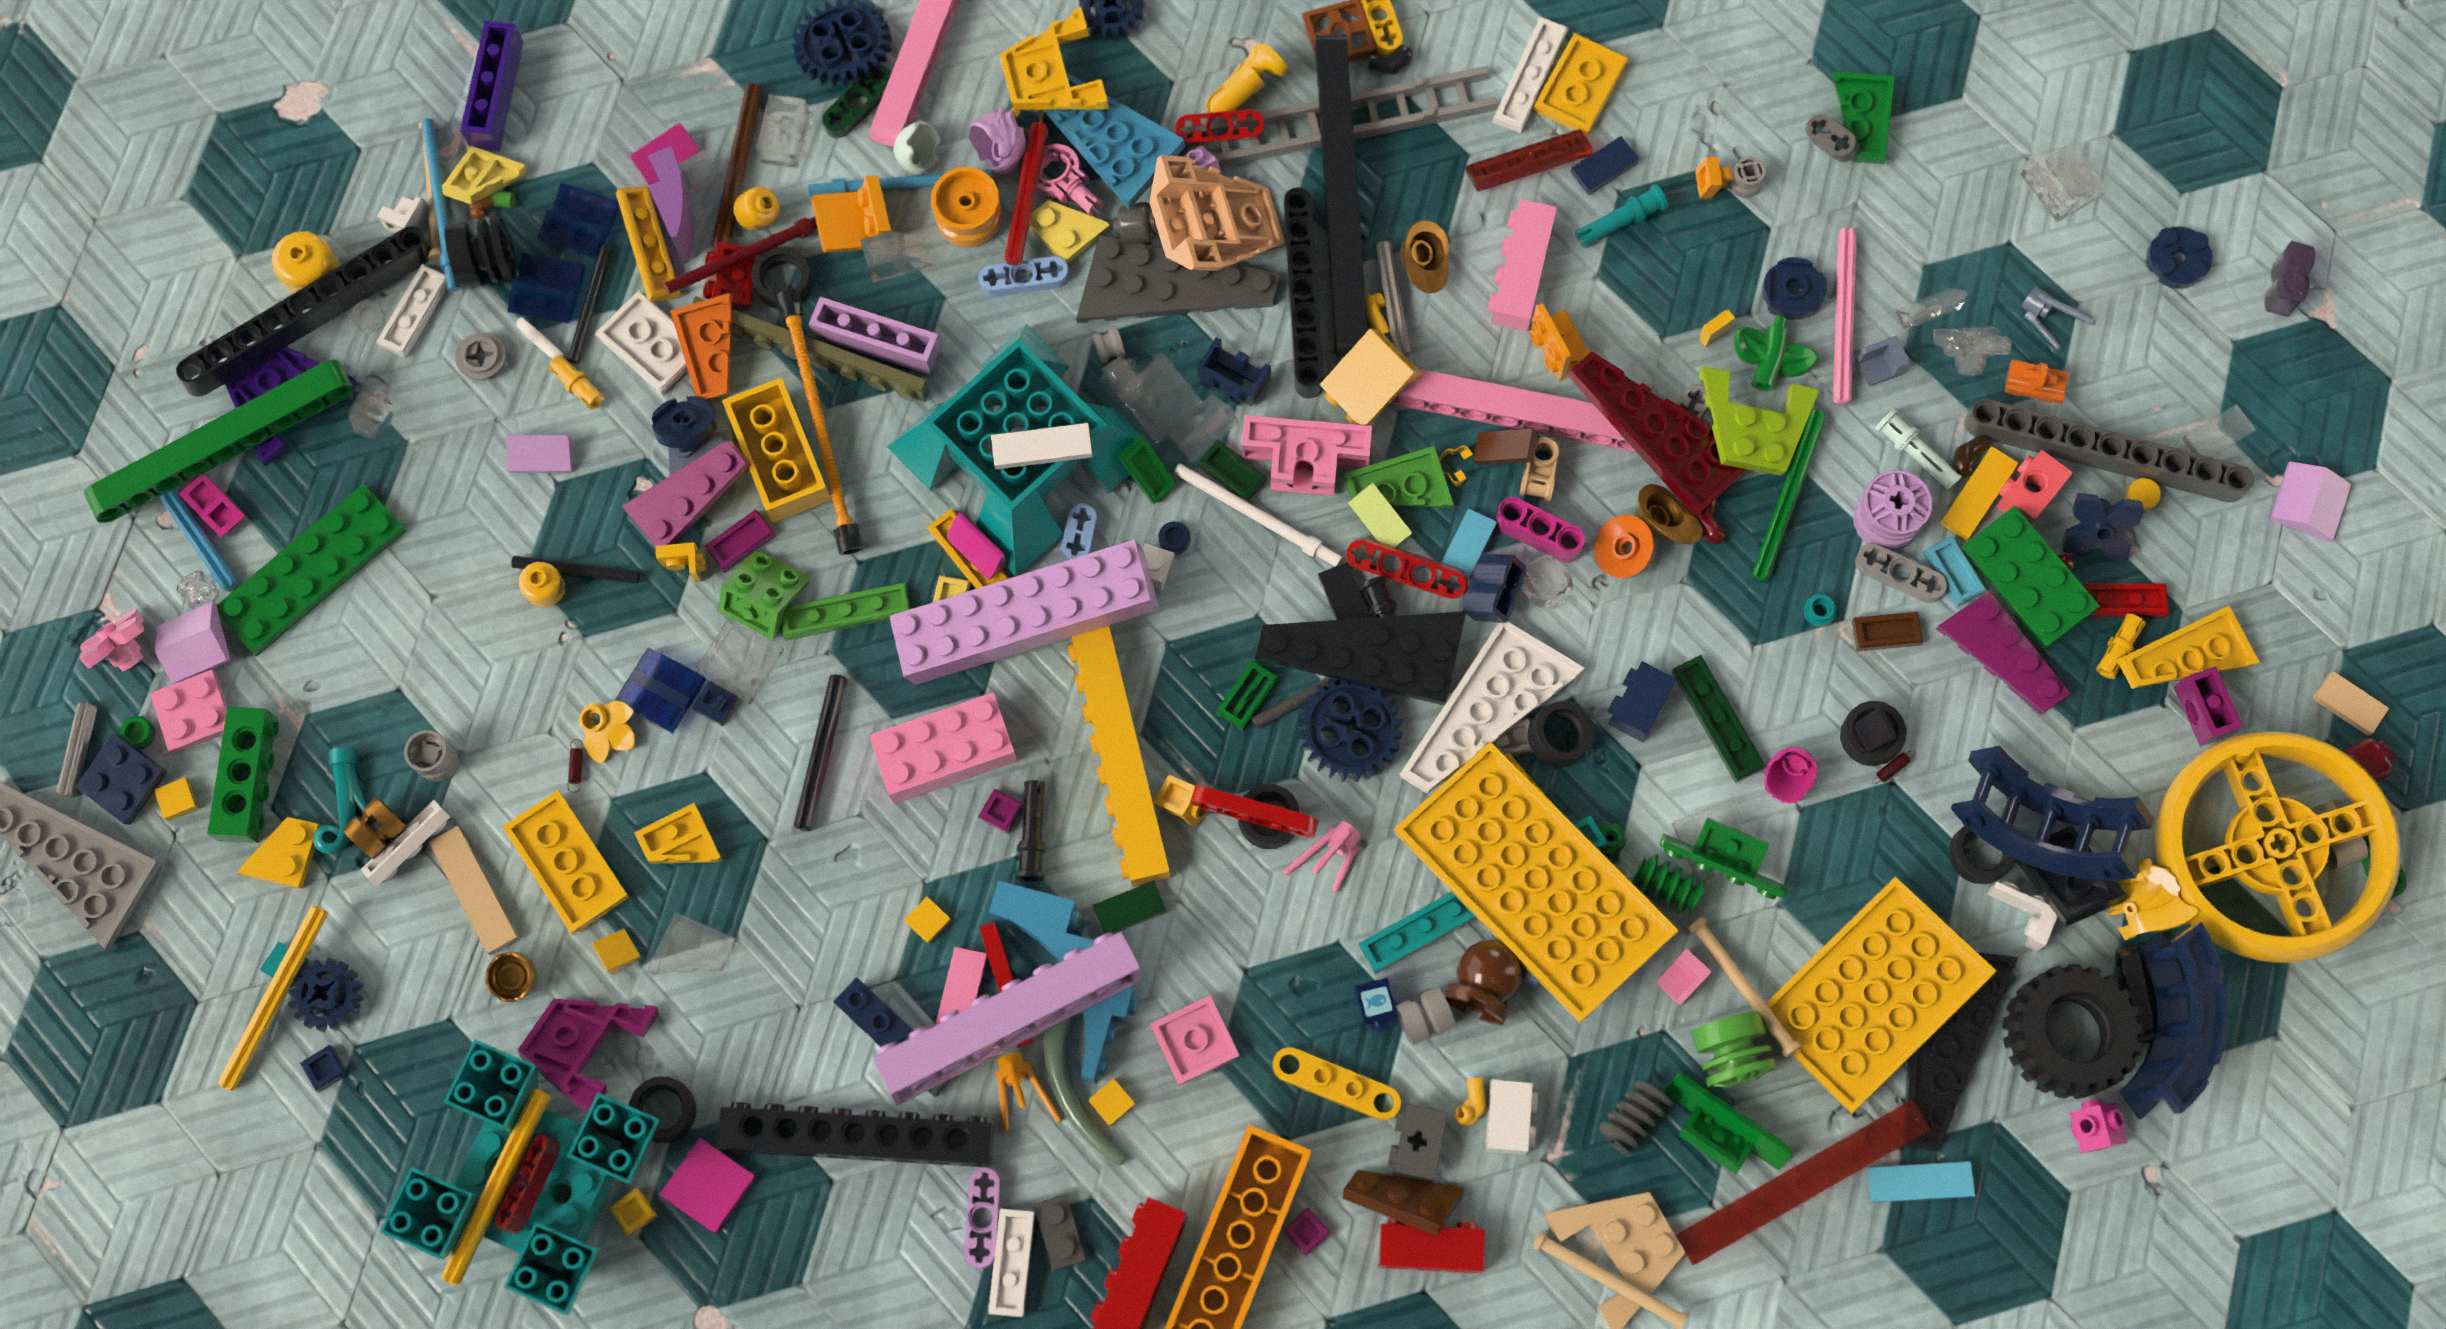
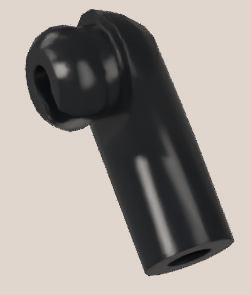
[1368,45,1413,74]

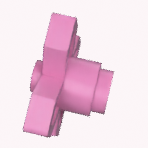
[80,608,144,671]

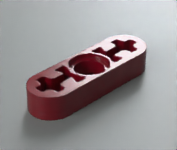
[496,1134,561,1234]

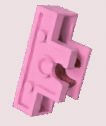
[1242,415,1372,496]

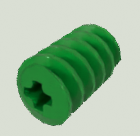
[1631,853,1706,918]

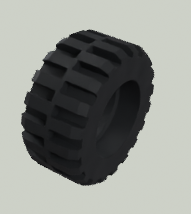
[2002,964,2144,1099]

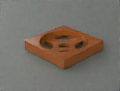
[1302,0,1378,62]

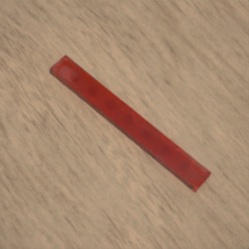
[1675,1100,1931,1266]

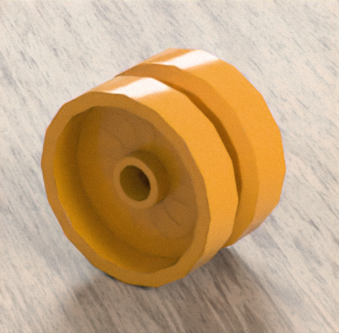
[931,167,1002,247]

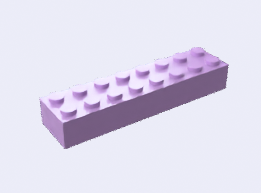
[889,539,1159,685]
[873,932,1140,1107]

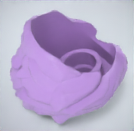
[969,108,1026,176]

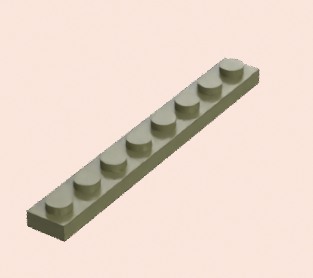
[692,296,930,402]

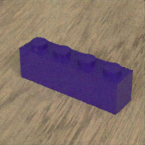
[460,20,524,151]

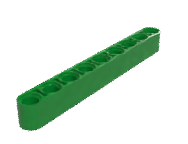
[83,360,354,523]

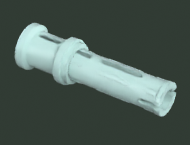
[1874,408,1962,491]

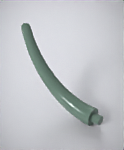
[1043,1016,1126,1165]

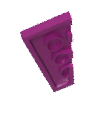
[1936,591,2070,715]

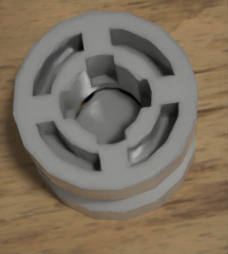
[1730,157,1766,198]

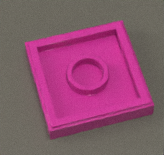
[660,1138,756,1234]

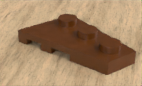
[1342,1170,1464,1236]

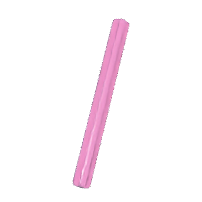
[1833,228,1857,404]

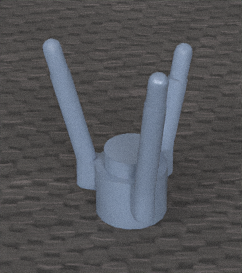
[2021,286,2096,350]

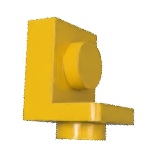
[656,542,706,582]
[1153,775,1208,828]

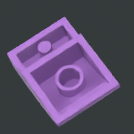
[648,146,695,264]

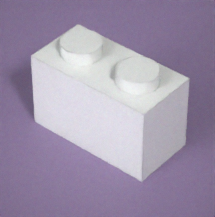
[1485,1080,1538,1155]

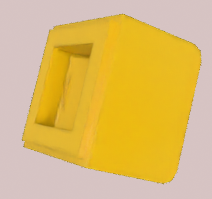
[592,929,641,975]

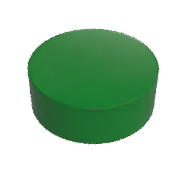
[119,716,156,750]

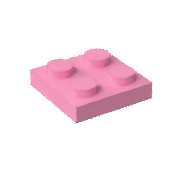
[150,670,227,754]
[1150,995,1240,1086]

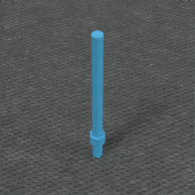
[421,118,460,292]
[808,169,994,197]

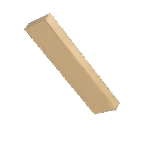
[429,826,520,956]

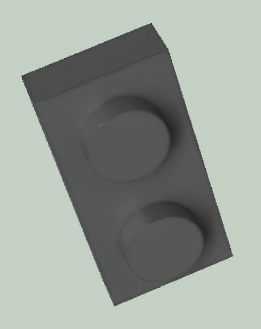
[1033,1194,1086,1271]

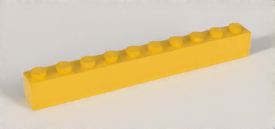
[1067,625,1170,887]

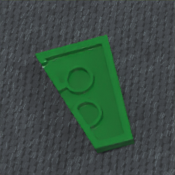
[1832,72,1895,164]

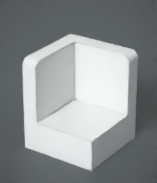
[377,196,428,233]

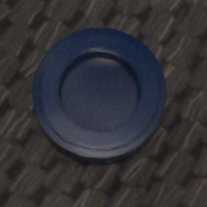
[1158,521,1191,555]

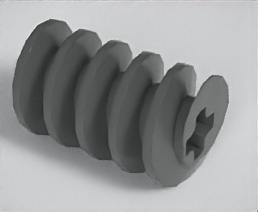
[1599,1080,1673,1157]

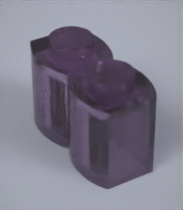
[2264,241,2316,317]

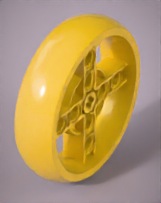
[2155,731,2401,963]

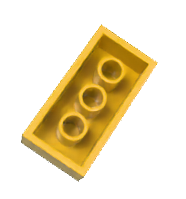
[722,377,832,524]

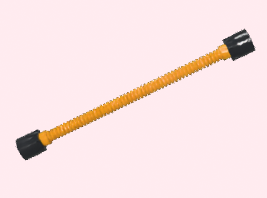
[775,289,864,555]

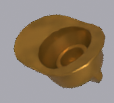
[1400,221,1449,293]
[1635,484,1702,545]

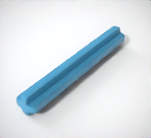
[160,489,239,592]

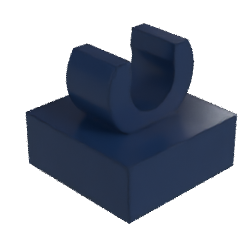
[692,681,739,726]

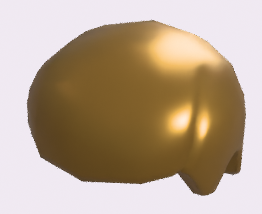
[485,951,537,1002]

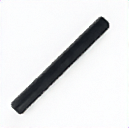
[794,674,847,831]

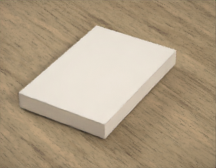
[595,290,688,395]

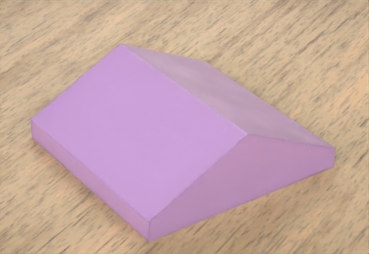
[2269,462,2351,542]
[155,602,231,684]

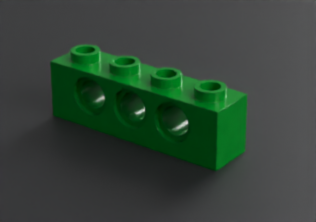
[207,707,279,843]

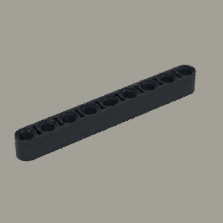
[176,226,431,397]

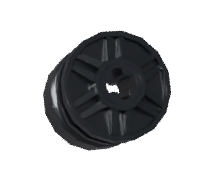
[445,215,517,290]

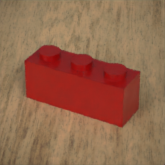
[1378,1218,1485,1274]

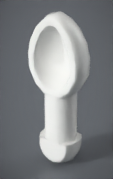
[517,317,565,359]

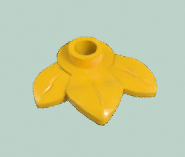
[579,701,636,764]

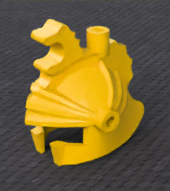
[2106,858,2200,941]

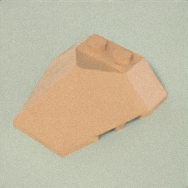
[1149,155,1285,271]

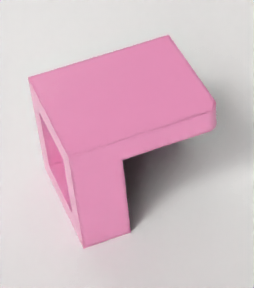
[1656,949,1712,1005]

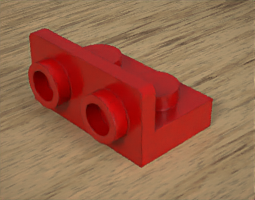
[703,242,754,310]

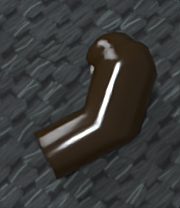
[1952,435,1989,478]

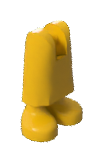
[1205,43,1289,119]

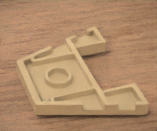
[1543,1192,1686,1329]

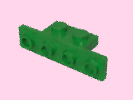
[1659,817,1787,899]
[1664,1072,1794,1174]

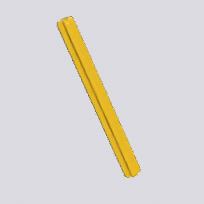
[218,905,328,1091]
[442,1088,551,1285]

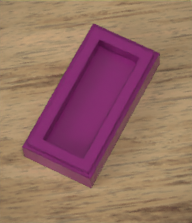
[704,509,776,573]

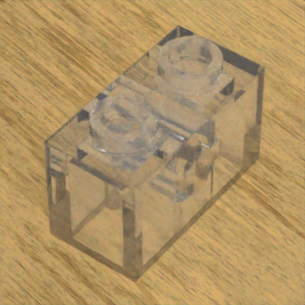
[757,94,813,168]

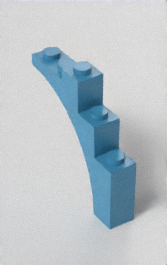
[989,880,1140,1084]

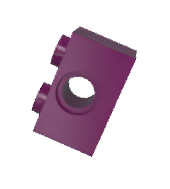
[2173,666,2243,747]

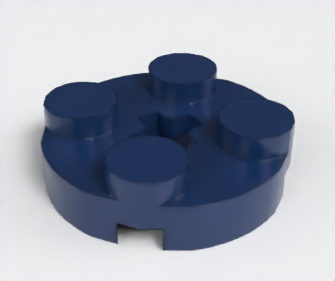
[2146,226,2212,289]
[1762,257,1827,320]
[652,396,718,453]

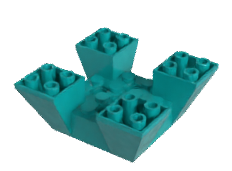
[887,324,1156,576]
[379,1039,661,1316]

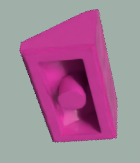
[630,122,702,185]
[947,512,1006,580]

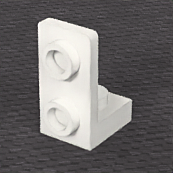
[1987,881,2057,951]

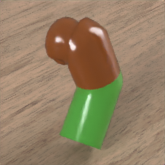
[468,191,515,218]

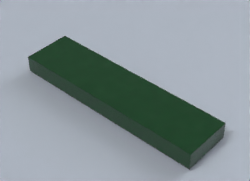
[1671,655,1766,783]

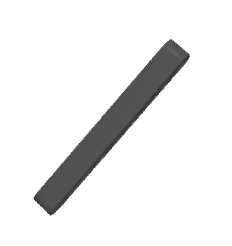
[1964,399,2254,503]

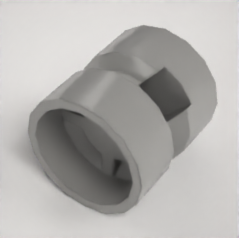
[404,730,459,782]
[1394,987,1456,1046]

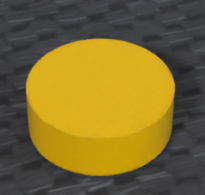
[2125,478,2161,512]

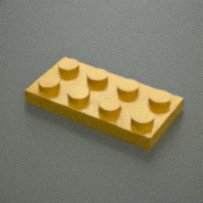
[502,790,630,935]

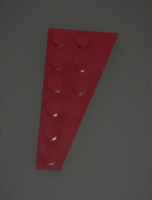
[1566,351,1747,517]

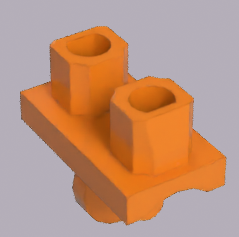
[2004,360,2069,404]

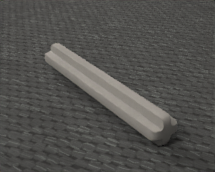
[1375,241,1411,357]

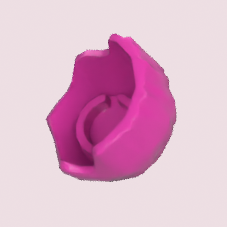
[1764,746,1818,804]

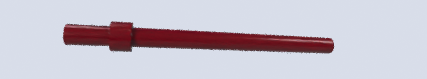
[663,216,818,295]

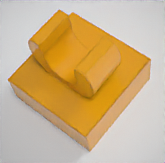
[1695,157,1733,199]

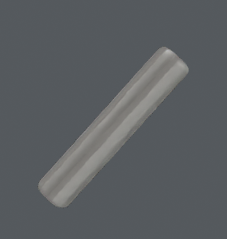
[57,702,97,797]

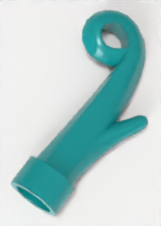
[313,747,368,854]

